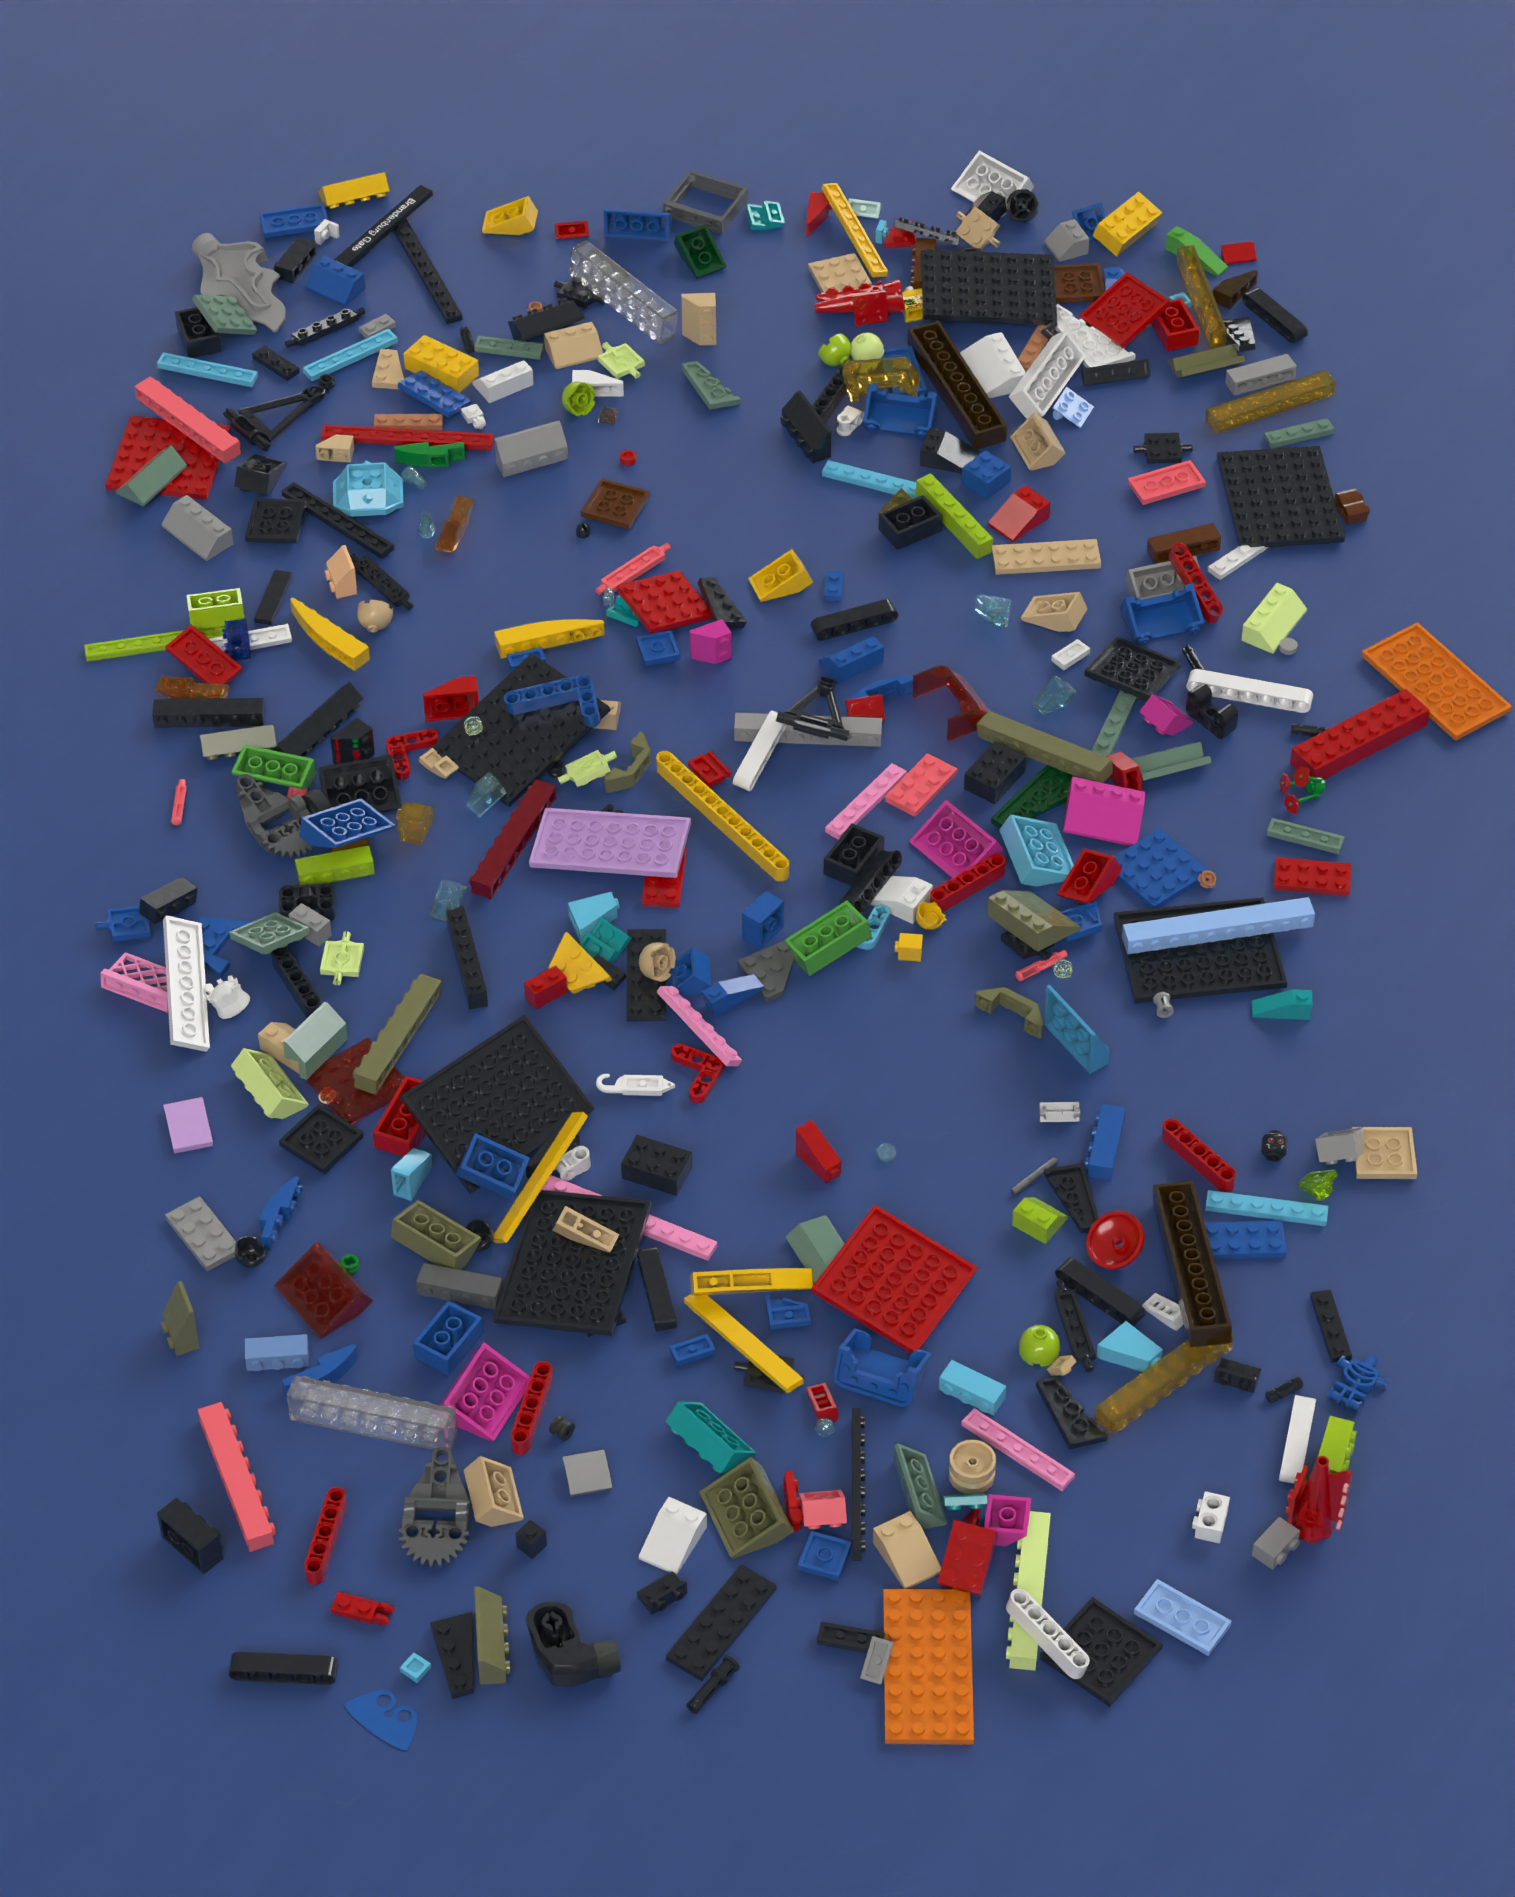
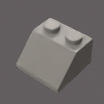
[1044,219,1089,262]
[1315,1127,1364,1165]

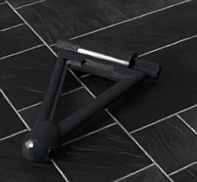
[223,385,326,452]
[776,677,850,741]

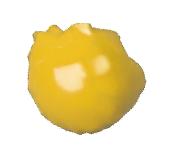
[915,902,947,930]

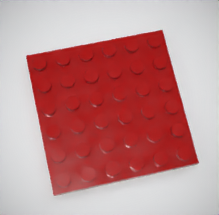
[105,416,231,500]
[810,1205,978,1354]

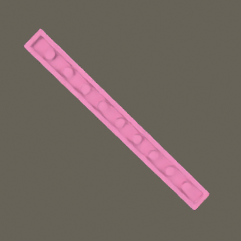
[541,1175,717,1261]

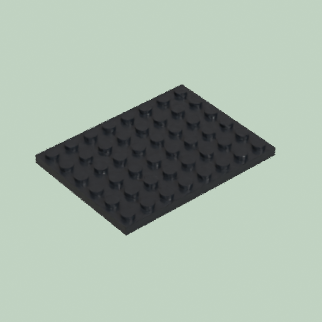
[921,249,1057,325]
[1217,446,1345,548]
[430,653,611,807]
[1113,897,1287,1003]
[400,1014,595,1194]
[493,1190,652,1336]

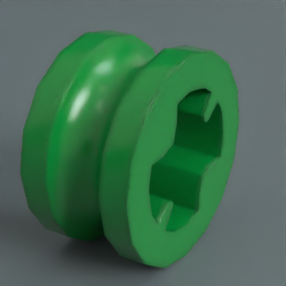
[341,1254,360,1275]

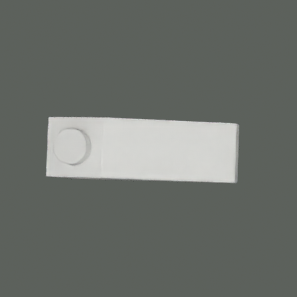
[572,370,624,397]

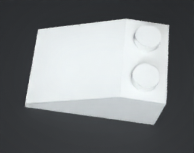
[870,876,933,924]
[639,1497,707,1576]

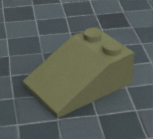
[160,1281,200,1356]

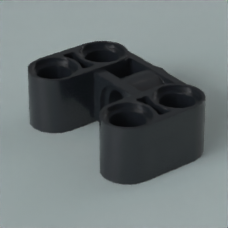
[1186,683,1238,739]
[279,883,336,922]

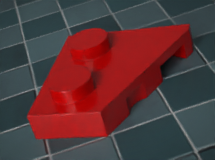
[884,221,916,248]

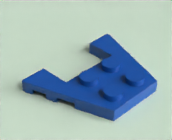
[1061,898,1102,942]
[197,916,251,978]

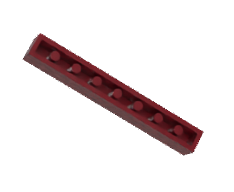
[469,779,556,900]

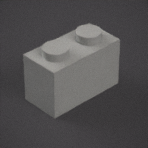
[289,903,332,947]
[1252,1517,1300,1570]

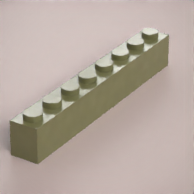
[977,711,1113,783]
[353,973,442,1095]

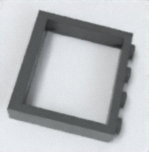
[663,170,748,234]

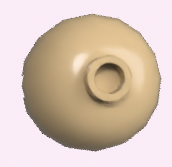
[357,600,393,632]
[639,942,676,982]

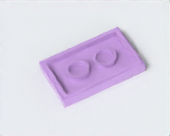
[163,1097,213,1154]

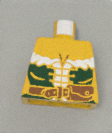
[901,286,923,322]

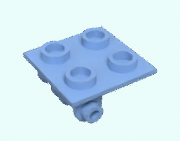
[1053,387,1094,428]

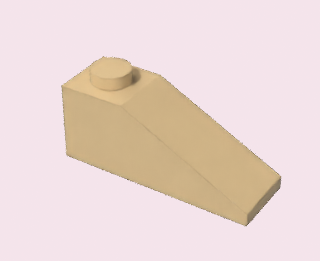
[553,1206,619,1253]

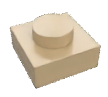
[1047,1355,1076,1376]

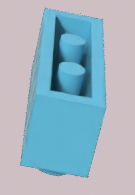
[939,1360,1006,1416]

